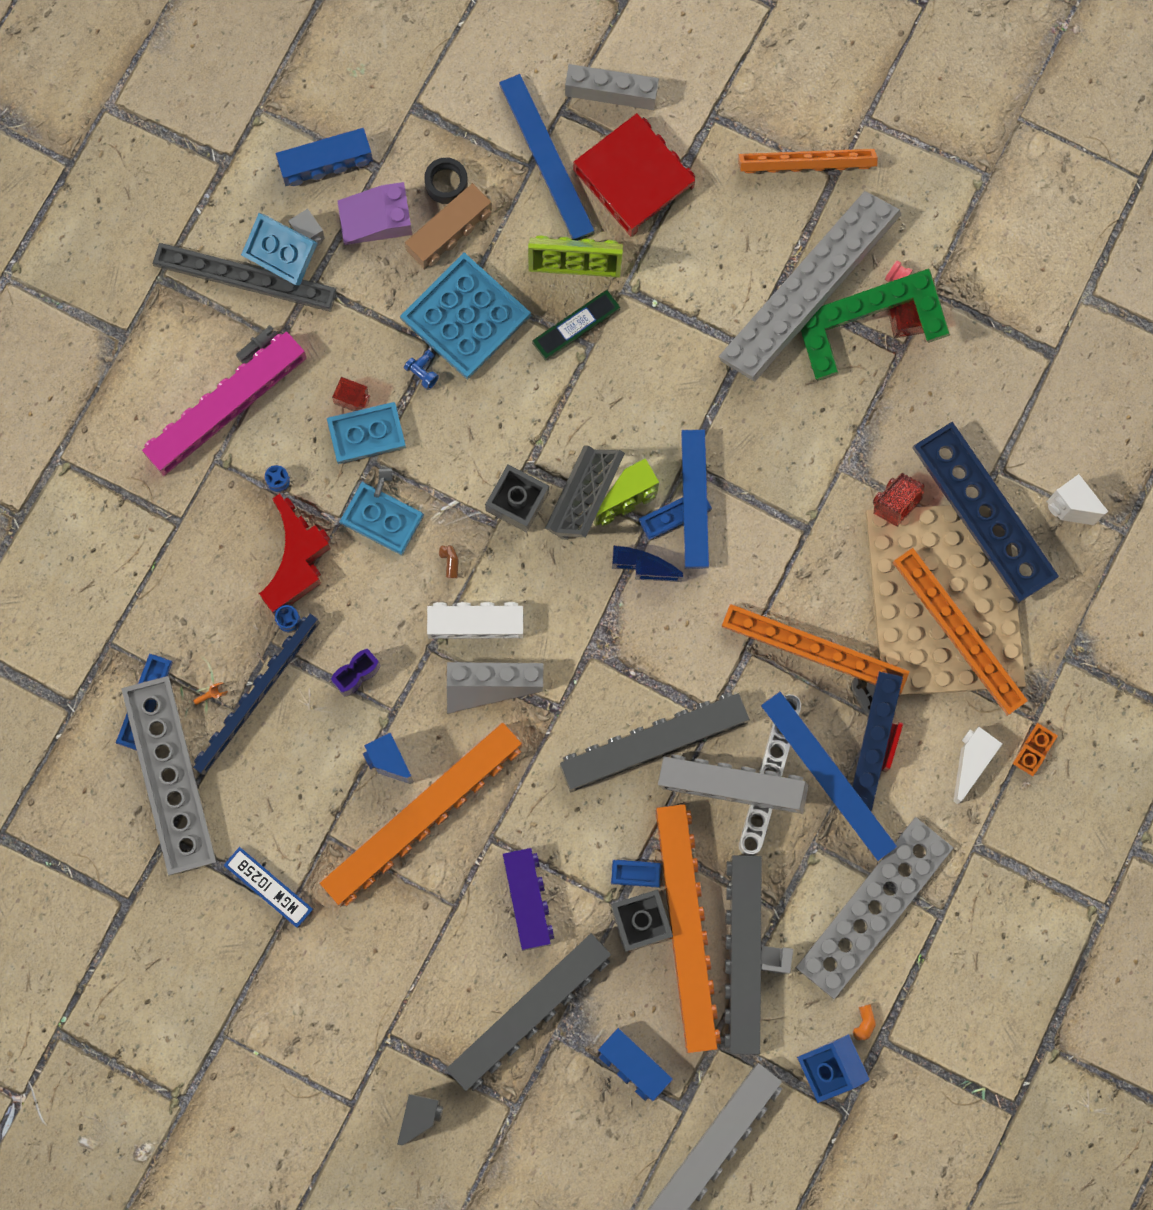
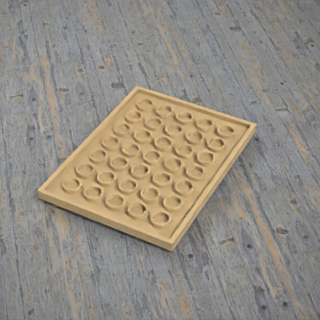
[865,505,1026,696]

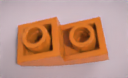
[1012,723,1058,776]

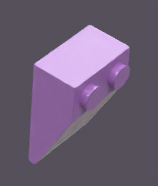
[338,182,412,245]

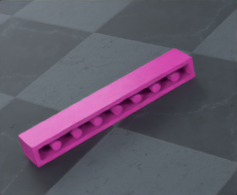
[142,331,307,477]

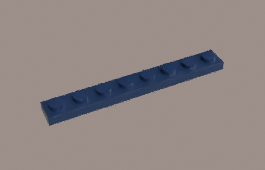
[193,613,320,776]

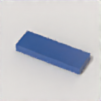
[638,497,712,541]

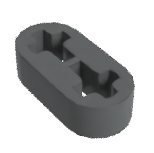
[851,678,875,716]

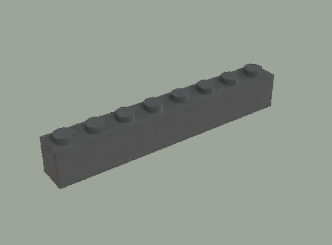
[560,692,750,792]
[724,855,762,1055]
[446,933,611,1091]

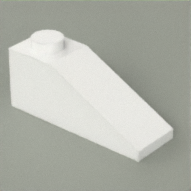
[953,727,1002,804]

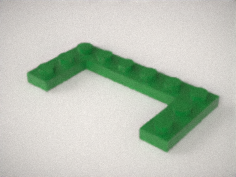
[801,268,950,381]

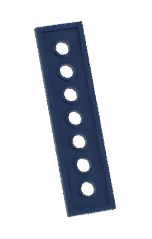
[912,421,1059,603]

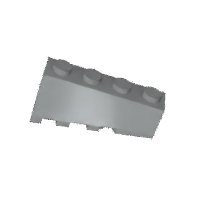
[447,662,543,714]

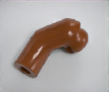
[439,545,459,578]

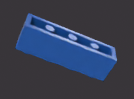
[275,128,373,186]

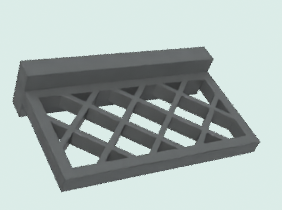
[545,446,625,540]

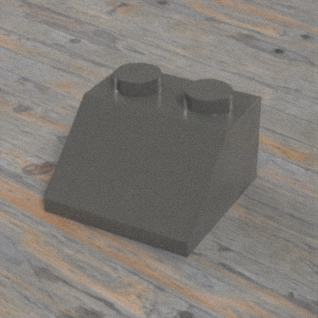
[397,1094,444,1146]

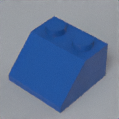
[363,732,414,784]
[797,1034,870,1103]

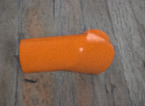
[853,1004,876,1041]

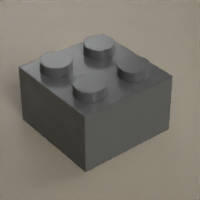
[485,464,549,533]
[610,889,673,953]

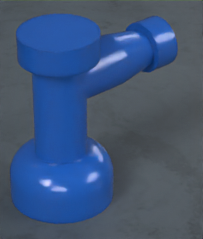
[404,350,439,390]

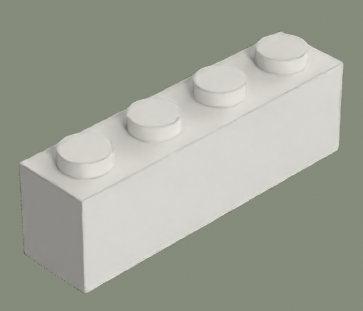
[427,602,523,639]

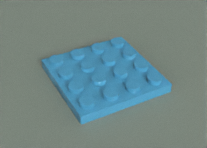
[400,252,531,380]

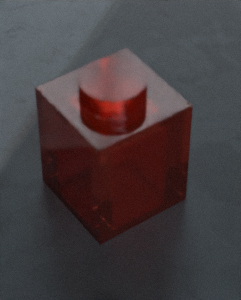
[332,377,371,412]

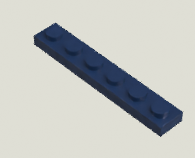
[852,671,903,812]

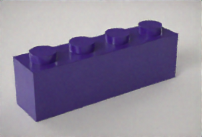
[503,848,554,951]

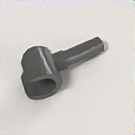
[374,467,393,498]

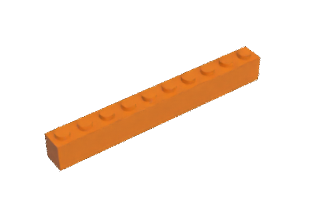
[319,722,522,907]
[655,804,721,1053]

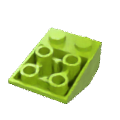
[594,458,659,526]

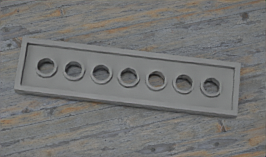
[121,676,217,876]
[796,817,954,999]

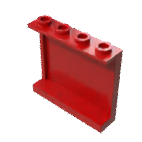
[573,113,695,237]

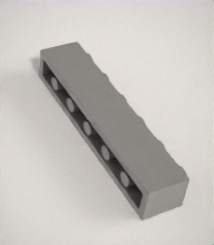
[658,755,809,814]

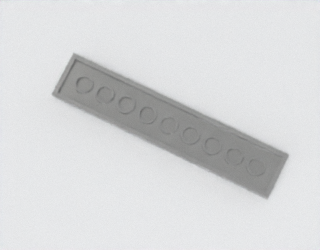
[719,191,901,382]

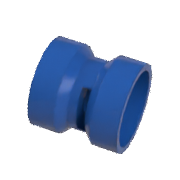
[275,605,301,633]

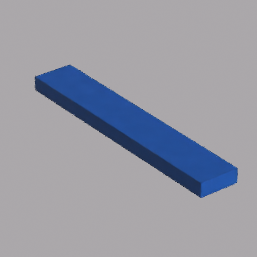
[681,430,709,569]

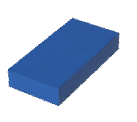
[611,860,661,888]

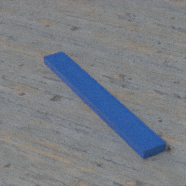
[499,74,595,241]
[761,691,897,861]

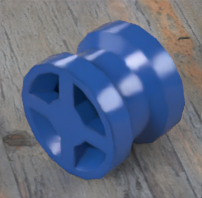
[264,465,290,492]

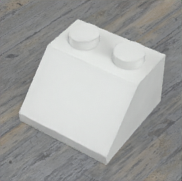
[1046,474,1108,525]

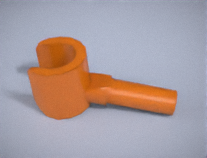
[193,682,228,705]

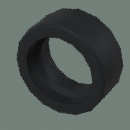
[424,157,468,204]

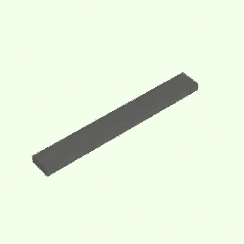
[152,243,337,312]

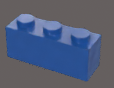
[598,1028,673,1102]

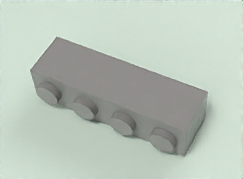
[565,64,659,110]

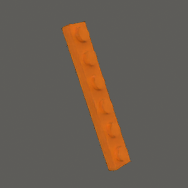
[738,149,878,174]

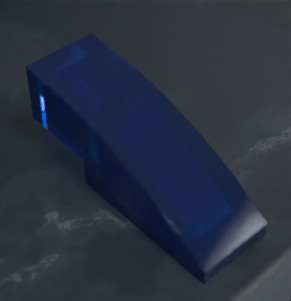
[612,545,683,582]

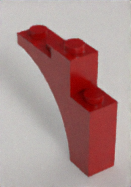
[259,493,331,616]

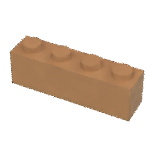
[405,183,492,270]

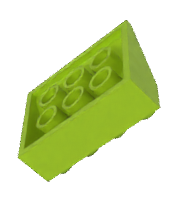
[528,235,623,278]

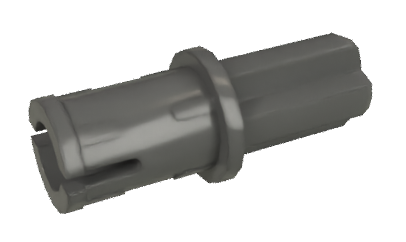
[236,325,278,364]

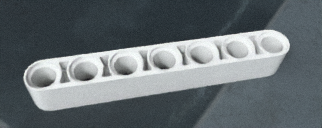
[739,694,801,856]

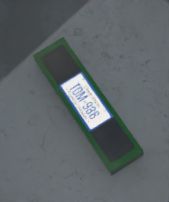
[532,290,621,361]

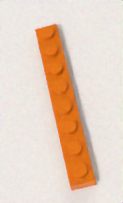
[893,548,1028,716]
[722,604,910,695]

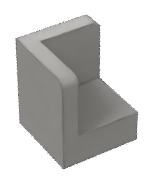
[761,946,793,974]

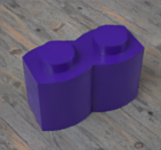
[331,649,381,697]

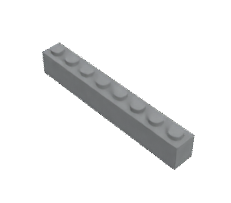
[648,1063,782,1210]

